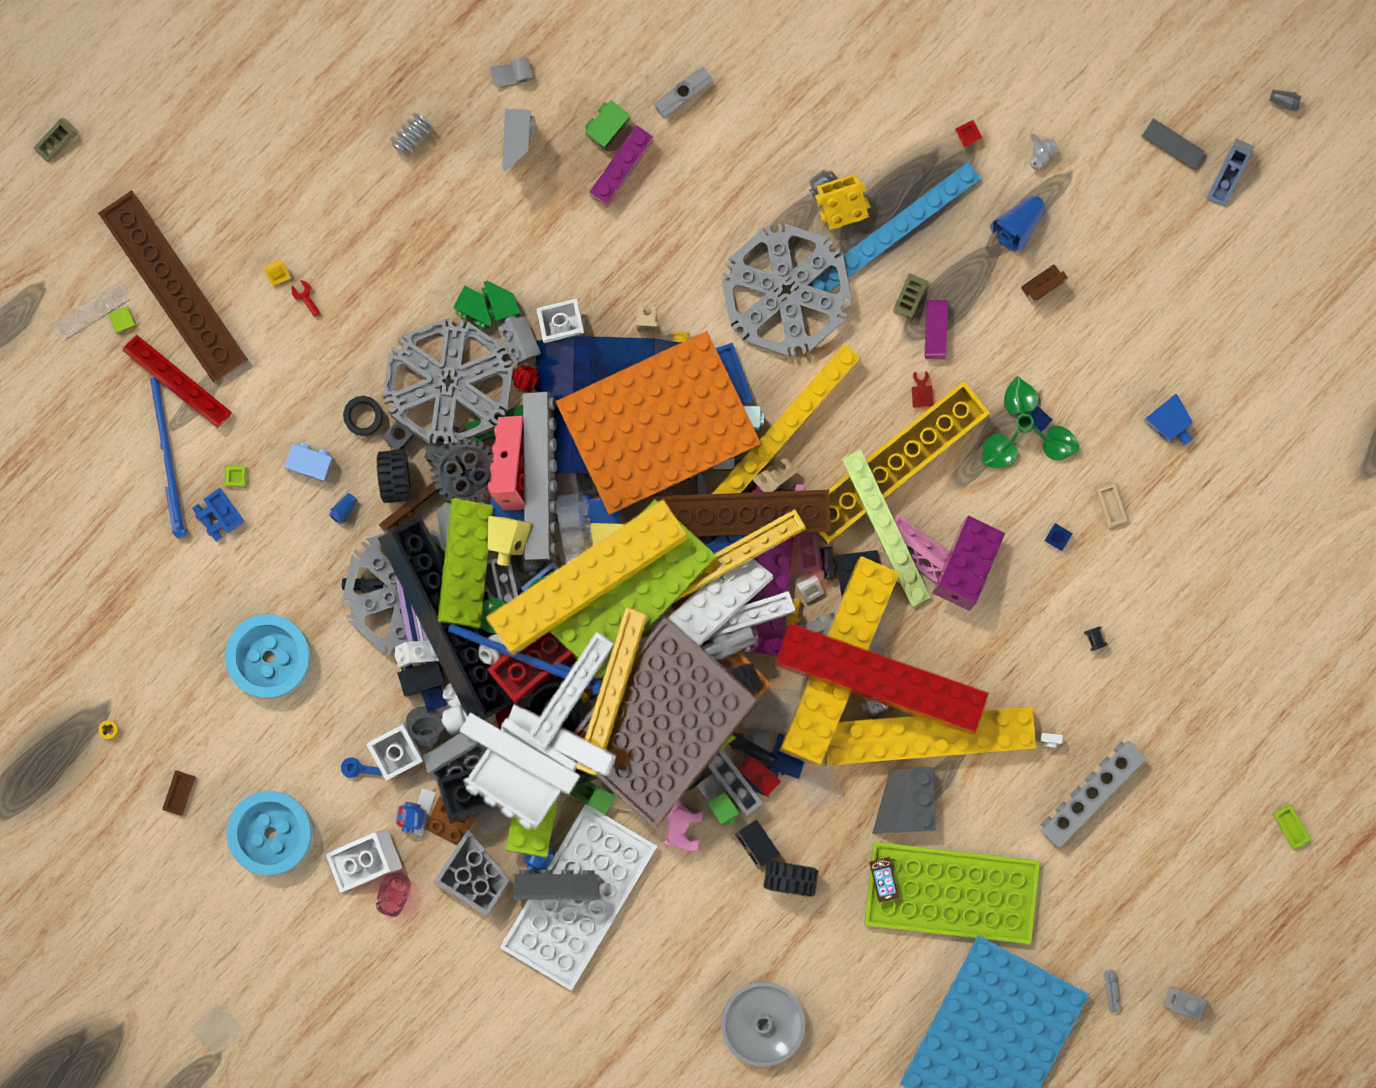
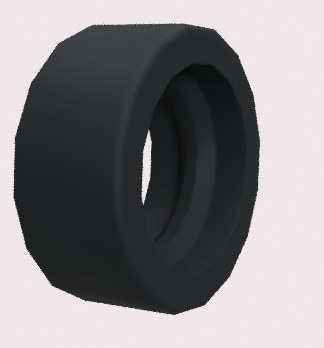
[343,396,383,436]

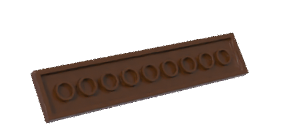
[98,190,248,383]
[621,489,831,537]

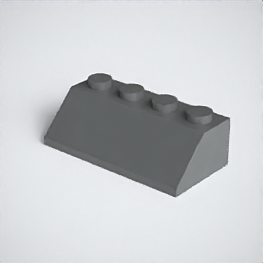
[513,870,599,900]

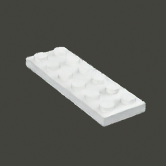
[669,559,773,645]

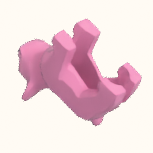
[663,800,702,851]

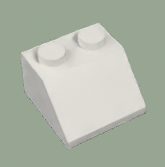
[536,298,585,343]

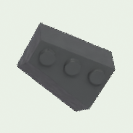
[872,768,936,834]

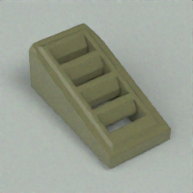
[33,118,79,162]
[893,273,928,319]

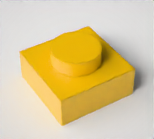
[263,258,291,287]

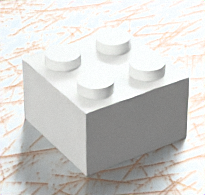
[366,722,424,780]

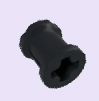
[1084,626,1108,652]

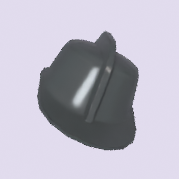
[406,706,443,750]

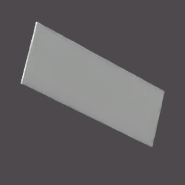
[412,788,436,836]

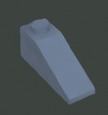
[1207,138,1254,207]

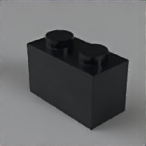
[397,661,446,697]

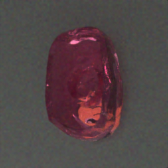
[376,872,411,917]

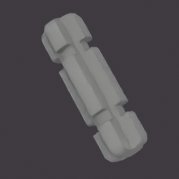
[1104,970,1121,1012]

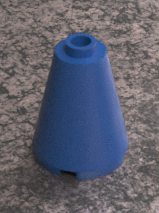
[990,196,1045,252]

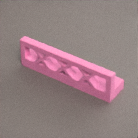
[894,514,949,583]

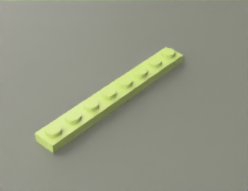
[841,449,931,607]

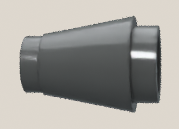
[1269,89,1302,112]

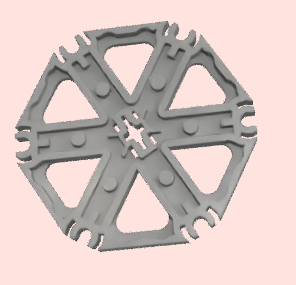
[722,223,852,356]
[383,318,513,447]
[342,527,446,655]

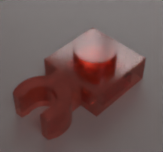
[911,371,934,408]

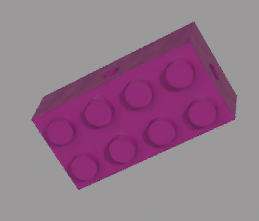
[932,515,1005,611]

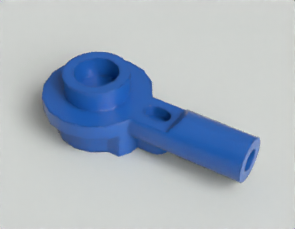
[341,757,382,778]

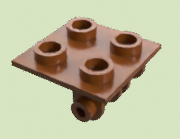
[424,796,477,845]

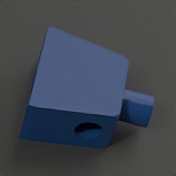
[1144,394,1193,446]

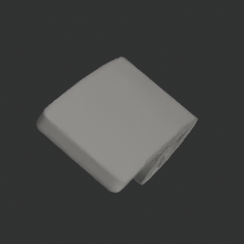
[491,58,533,87]

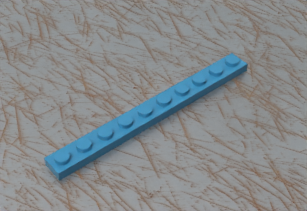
[808,162,981,292]

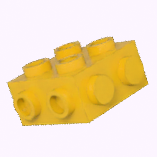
[815,174,870,230]

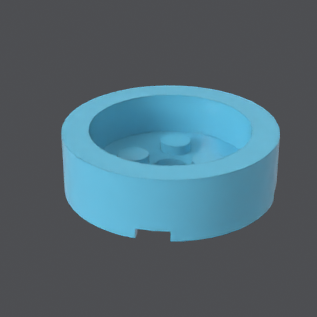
[225,614,311,698]
[227,791,313,875]

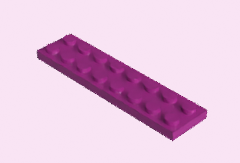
[742,486,795,656]

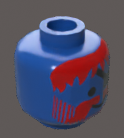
[396,802,425,833]

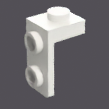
[395,641,439,667]

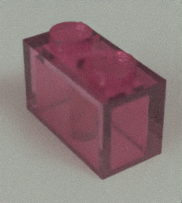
[794,532,821,575]

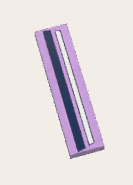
[396,580,429,642]

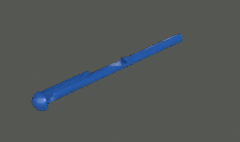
[150,377,188,539]
[449,624,603,695]

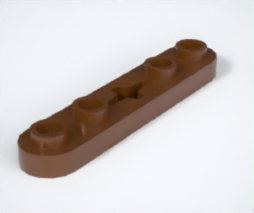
[379,462,466,532]

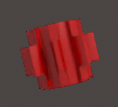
[512,365,539,392]

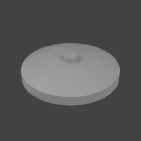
[721,982,805,1067]

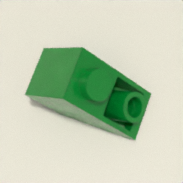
[481,281,521,324]
[453,285,493,329]

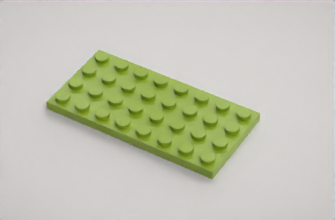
[550,500,716,679]
[864,842,1040,944]

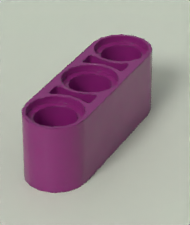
[924,299,948,360]

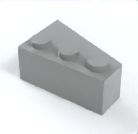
[484,556,522,604]

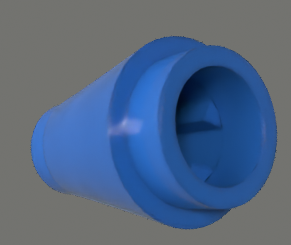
[329,493,358,525]

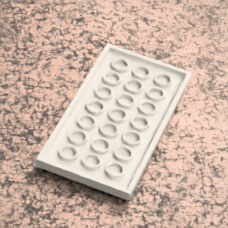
[500,804,657,991]

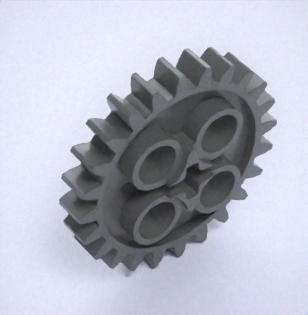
[430,437,494,502]

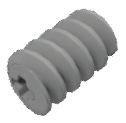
[390,112,435,159]

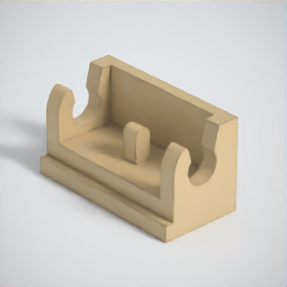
[636,302,658,332]
[752,458,799,492]

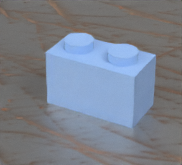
[284,442,334,482]

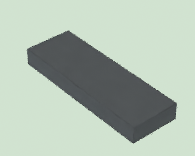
[1142,118,1205,170]

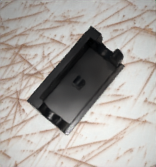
[735,819,780,869]

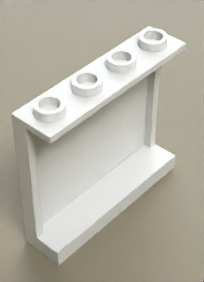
[464,718,577,830]

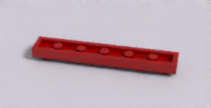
[122,335,232,429]

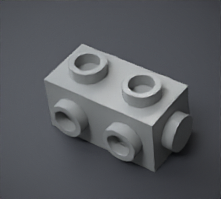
[498,315,541,365]

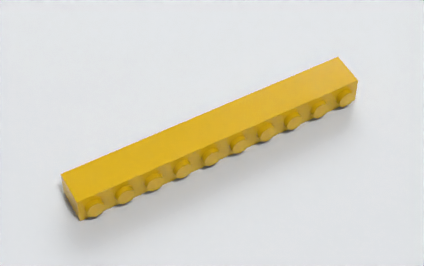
[712,344,860,494]

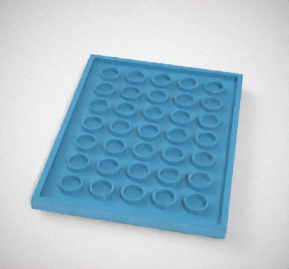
[899,935,1090,1088]

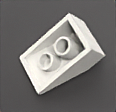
[326,829,402,893]

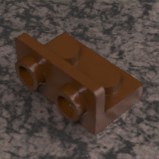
[1021,265,1068,304]

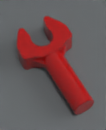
[291,280,321,318]

